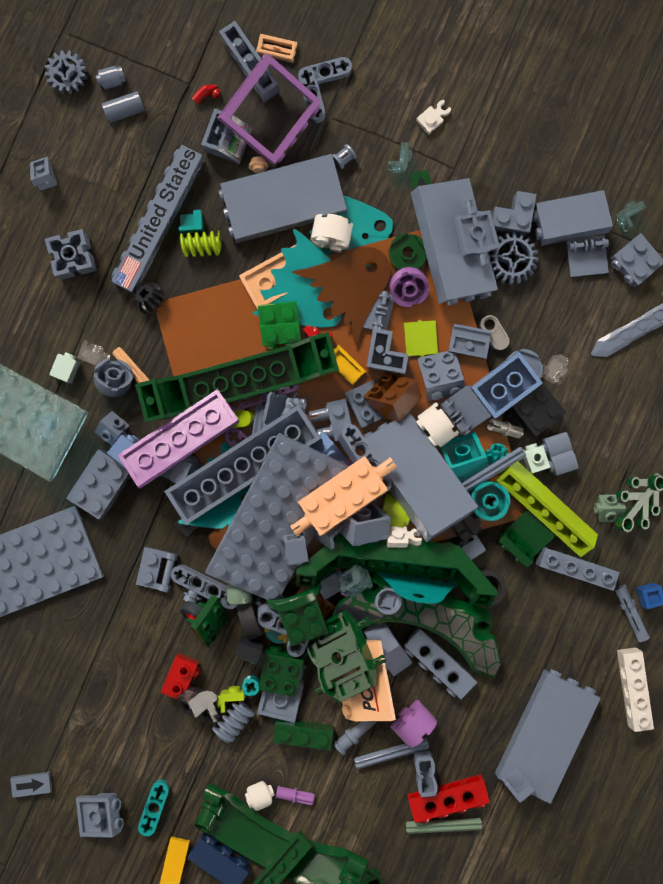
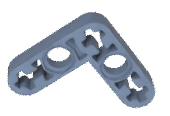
[298,57,352,123]

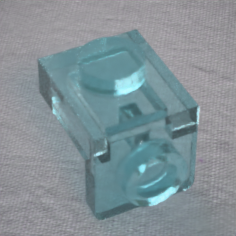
[387,142,412,173]
[617,201,646,231]

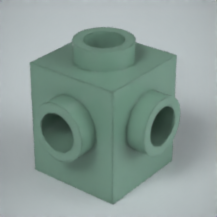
[594,495,626,522]

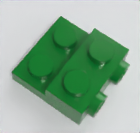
[258,300,301,349]

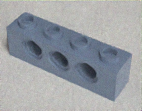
[219,21,280,103]
[535,547,620,591]
[403,627,477,699]

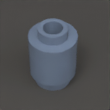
[96,65,126,90]

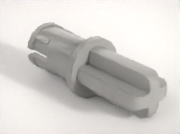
[487,418,524,438]

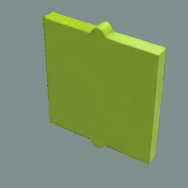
[404,320,438,357]

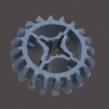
[488,232,539,285]

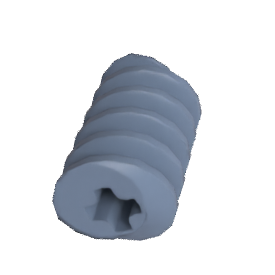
[212,701,254,743]

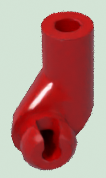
[192,84,221,104]

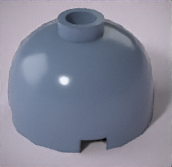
[93,359,133,398]

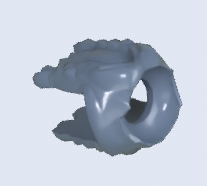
[261,392,307,429]

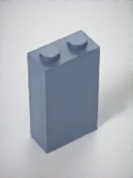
[532,190,613,246]

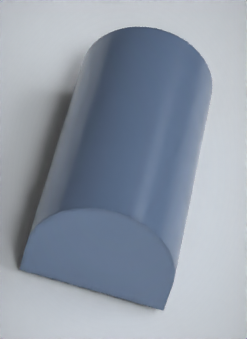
[102,91,145,123]

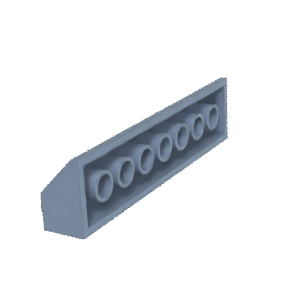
[164,405,321,525]

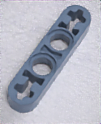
[171,564,239,609]

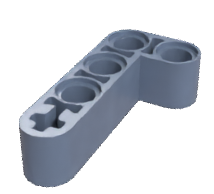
[338,424,391,501]

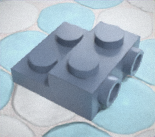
[610,233,663,287]
[76,793,124,837]

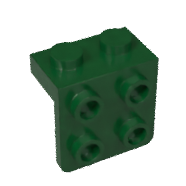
[499,510,554,568]
[259,645,304,697]

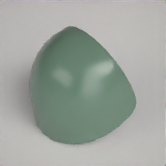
[227,583,253,604]

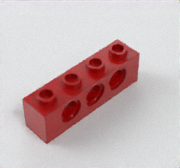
[407,774,490,823]

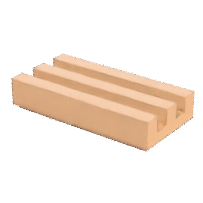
[256,34,297,63]

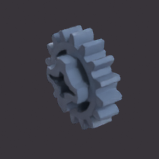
[44,50,88,94]

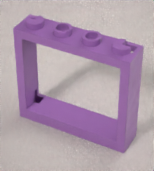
[217,53,321,164]

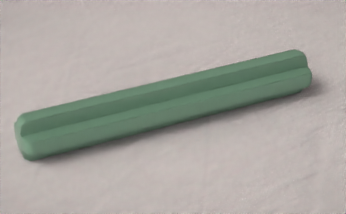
[406,818,482,834]

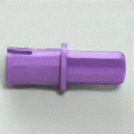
[276,786,314,805]

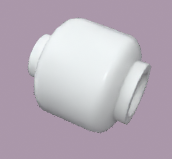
[244,781,275,811]

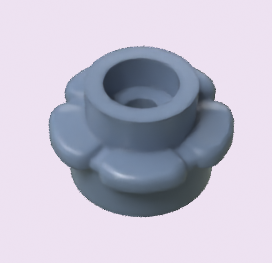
[183,590,201,604]

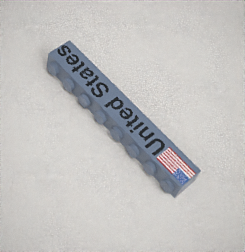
[111,145,205,294]

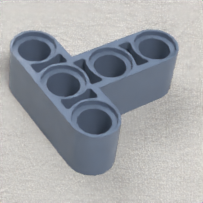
[257,603,309,657]

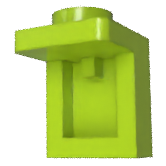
[217,686,246,713]

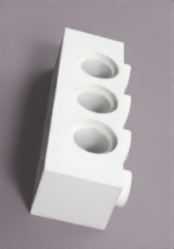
[617,647,654,732]

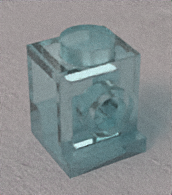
[338,565,373,598]

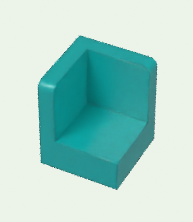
[179,210,204,234]

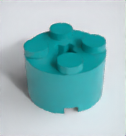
[469,481,510,521]

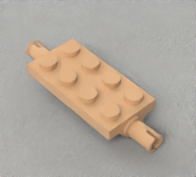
[290,456,398,536]

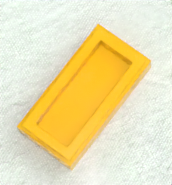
[334,345,366,386]

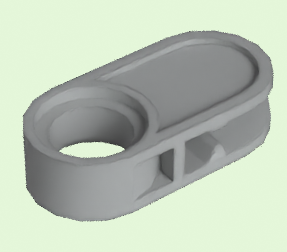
[480,315,509,351]

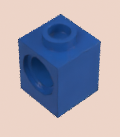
[635,583,663,609]

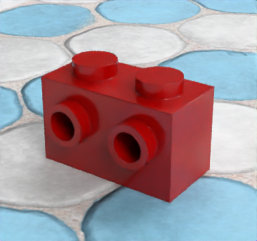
[161,653,200,700]

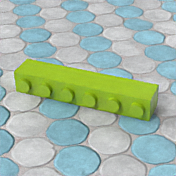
[496,462,598,557]

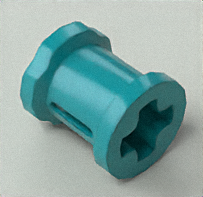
[242,675,260,696]

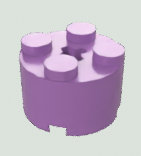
[390,700,437,748]

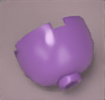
[390,267,429,307]

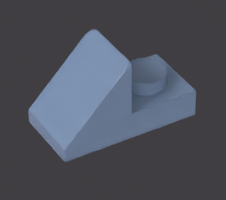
[30,157,57,190]

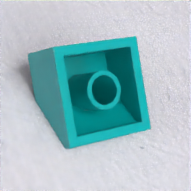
[439,431,489,482]

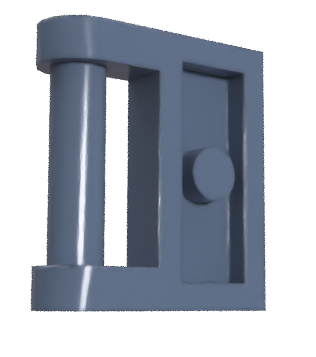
[136,547,178,592]

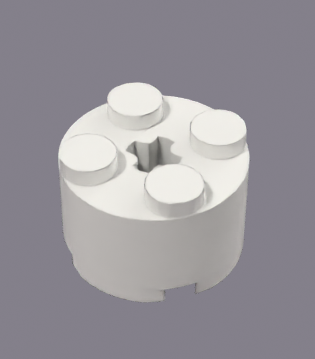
[311,214,353,253]
[416,402,459,447]

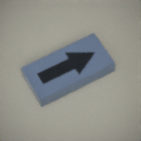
[10,772,52,798]

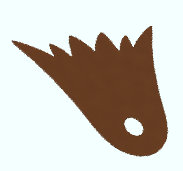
[292,247,390,346]

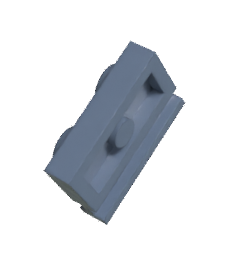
[448,324,492,359]

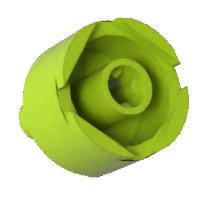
[382,493,410,528]

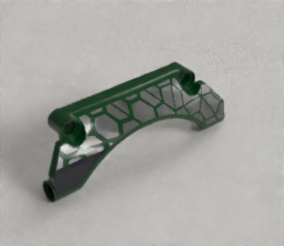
[331,571,501,679]

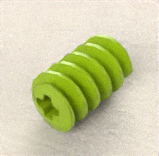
[180,231,221,257]

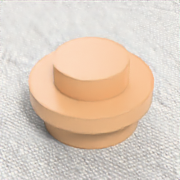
[249,157,268,174]

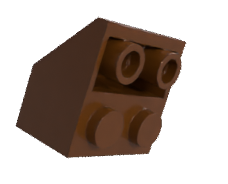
[363,372,422,422]

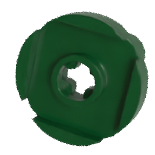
[388,233,427,270]

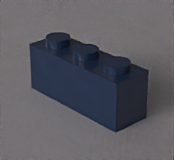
[187,832,250,884]

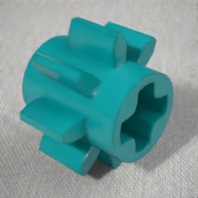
[485,443,509,465]

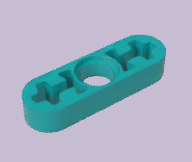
[138,779,170,836]

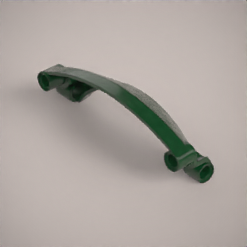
[194,783,369,884]

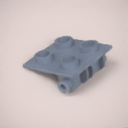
[567,235,609,277]
[349,291,394,330]
[345,379,384,428]
[439,384,492,436]

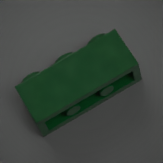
[273,718,333,751]

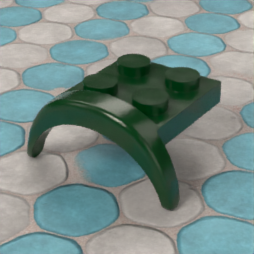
[266,581,328,646]

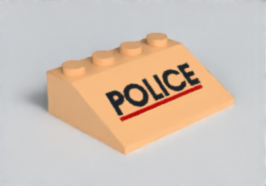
[336,639,396,721]

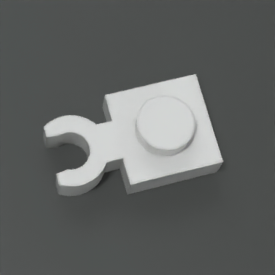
[416,100,451,135]
[387,526,422,548]

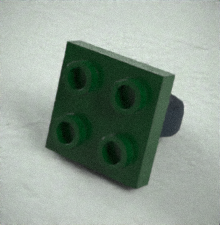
[180,595,229,648]

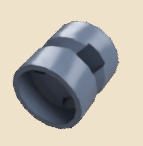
[375,588,401,615]

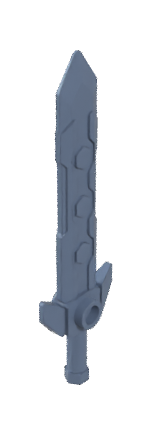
[591,292,663,357]

